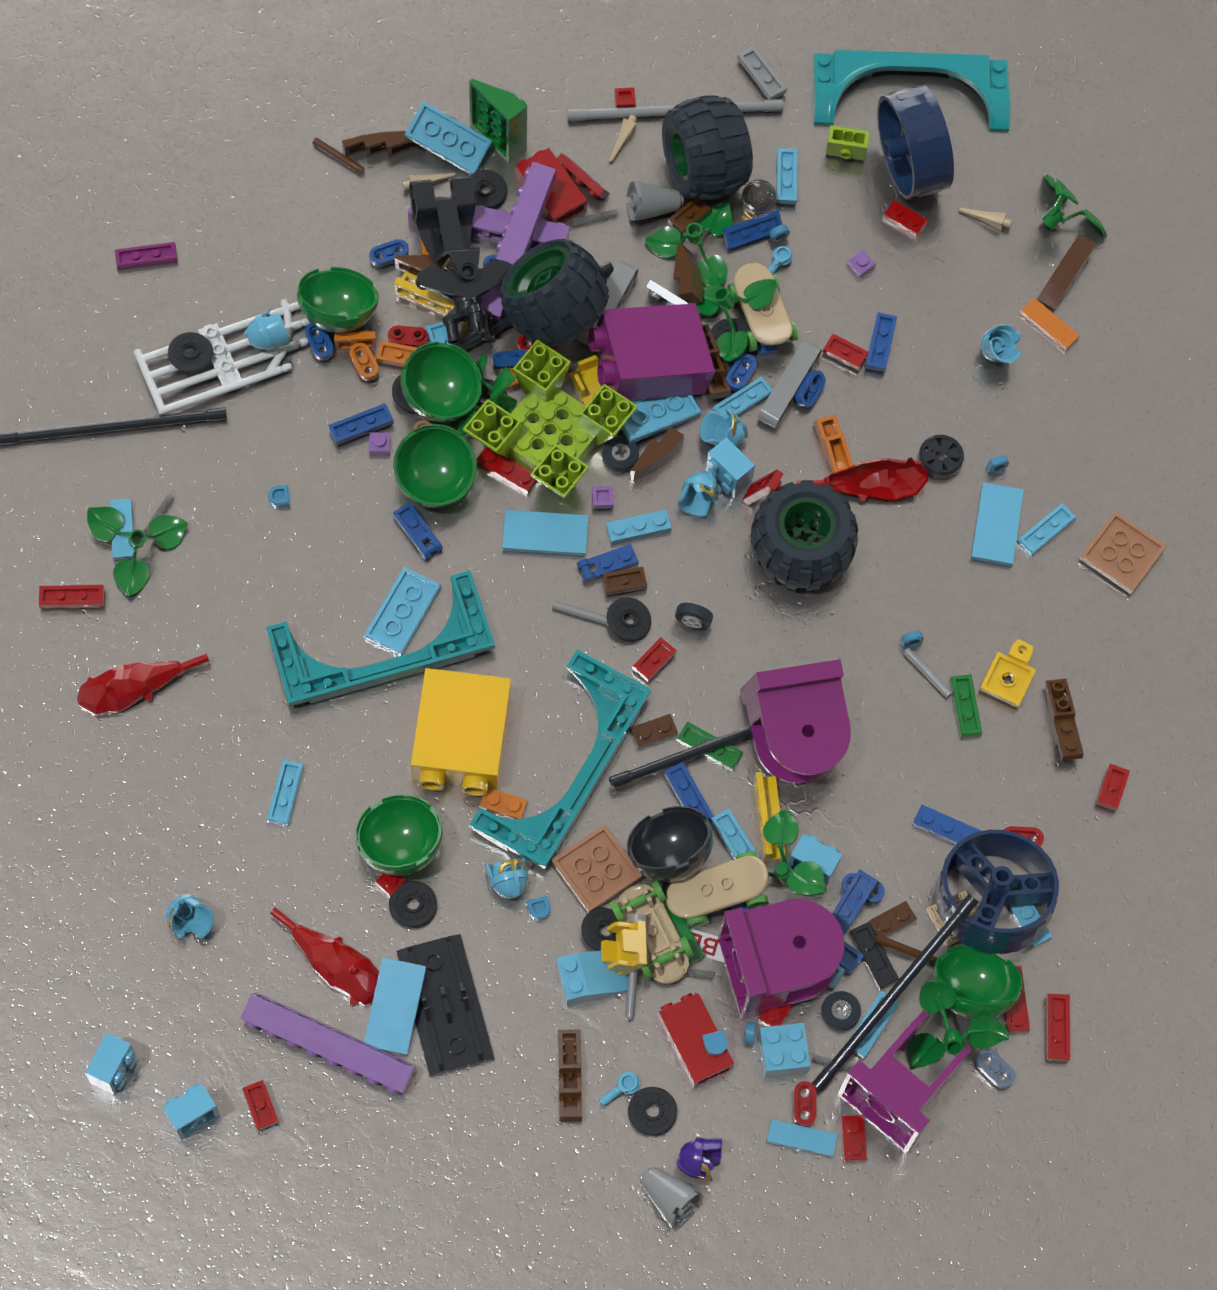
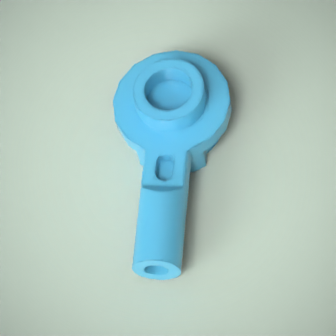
[768,246,793,274]
[599,1072,640,1106]

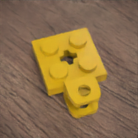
[980,639,1036,708]

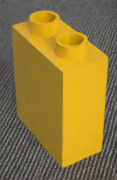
[411,668,511,796]

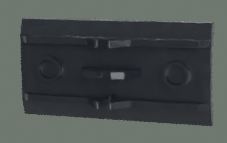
[396,934,495,1077]

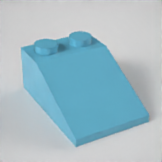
[556,951,628,1007]

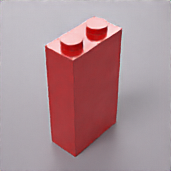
[515,147,587,223]
[658,993,735,1088]

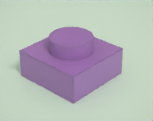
[847,250,876,278]
[369,432,391,455]
[592,486,614,509]

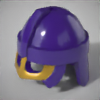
[677,1137,723,1182]

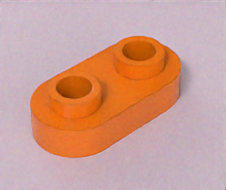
[350,343,379,381]

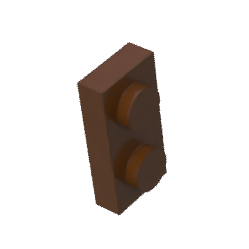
[668,199,711,235]
[602,567,647,596]
[630,714,678,749]
[868,901,917,937]

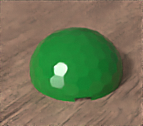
[297,267,379,333]
[400,342,482,422]
[393,424,477,507]
[355,794,443,876]
[933,945,1022,1019]

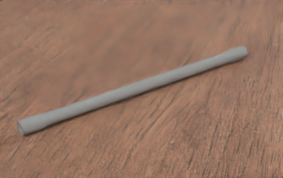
[567,99,783,121]

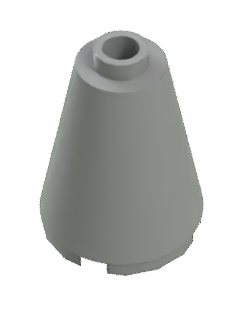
[626,181,683,221]
[640,1167,703,1229]

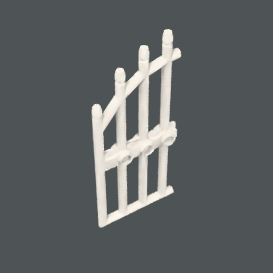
[133,299,310,416]

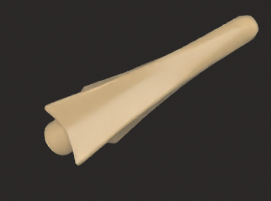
[609,115,637,163]
[402,173,455,190]
[959,208,1013,231]

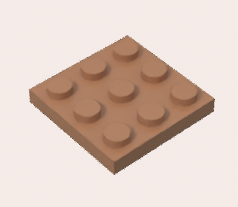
[1079,511,1167,594]
[551,824,643,913]

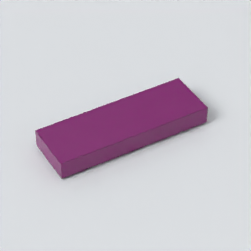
[115,242,178,270]

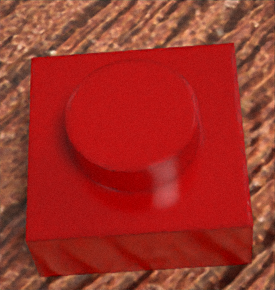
[614,87,636,108]
[375,873,406,897]

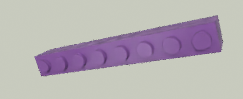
[481,162,557,321]
[408,196,570,249]
[240,992,417,1094]

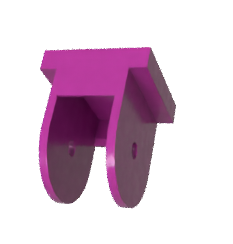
[740,659,851,784]
[717,899,844,1020]
[838,1010,972,1153]

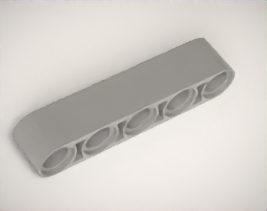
[577,261,639,346]
[757,340,822,429]

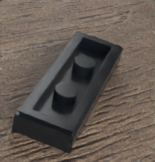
[849,922,899,990]

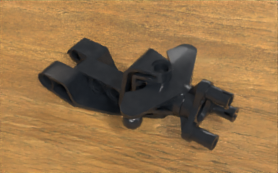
[409,176,512,344]

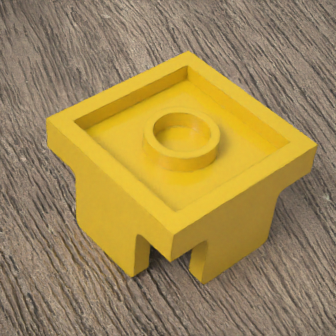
[568,355,602,406]
[601,920,647,976]

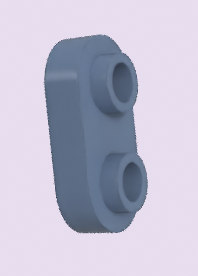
[975,1049,1015,1089]

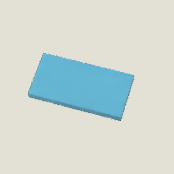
[404,101,492,175]
[621,395,702,444]
[971,482,1024,567]
[502,510,588,556]
[364,567,441,656]
[364,957,427,1055]

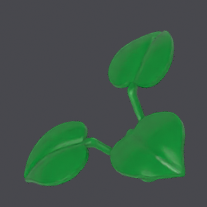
[1041,173,1107,239]
[645,202,733,286]
[695,279,777,362]
[457,353,517,436]
[87,506,188,596]
[763,810,827,896]
[908,980,1009,1069]

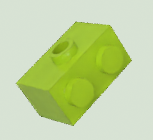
[825,125,870,161]

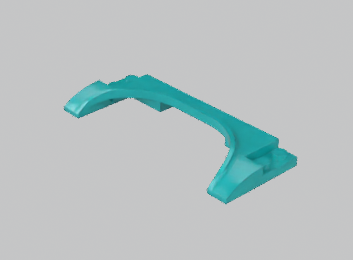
[813,50,1010,131]
[266,570,495,706]
[469,650,651,869]

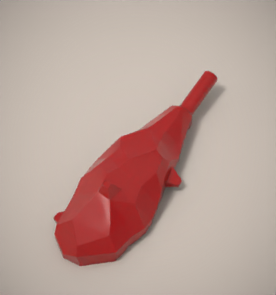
[796,457,928,502]
[77,653,210,716]
[270,907,379,1007]

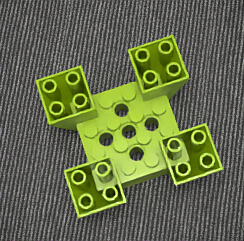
[463,340,638,499]

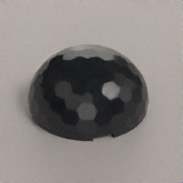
[627,806,713,882]

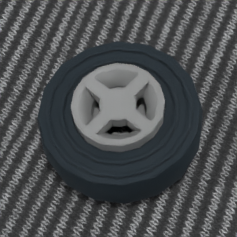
[675,602,713,629]

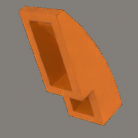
[813,414,853,473]

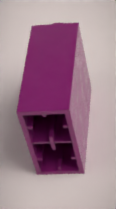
[588,303,715,400]

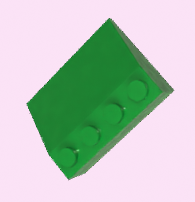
[469,79,528,163]

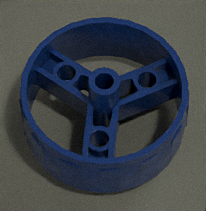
[877,85,954,199]
[936,829,1059,954]

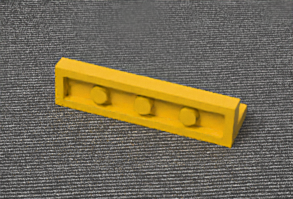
[394,271,469,324]
[754,772,786,862]

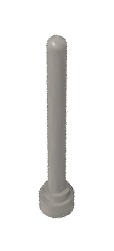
[625,913,647,1021]

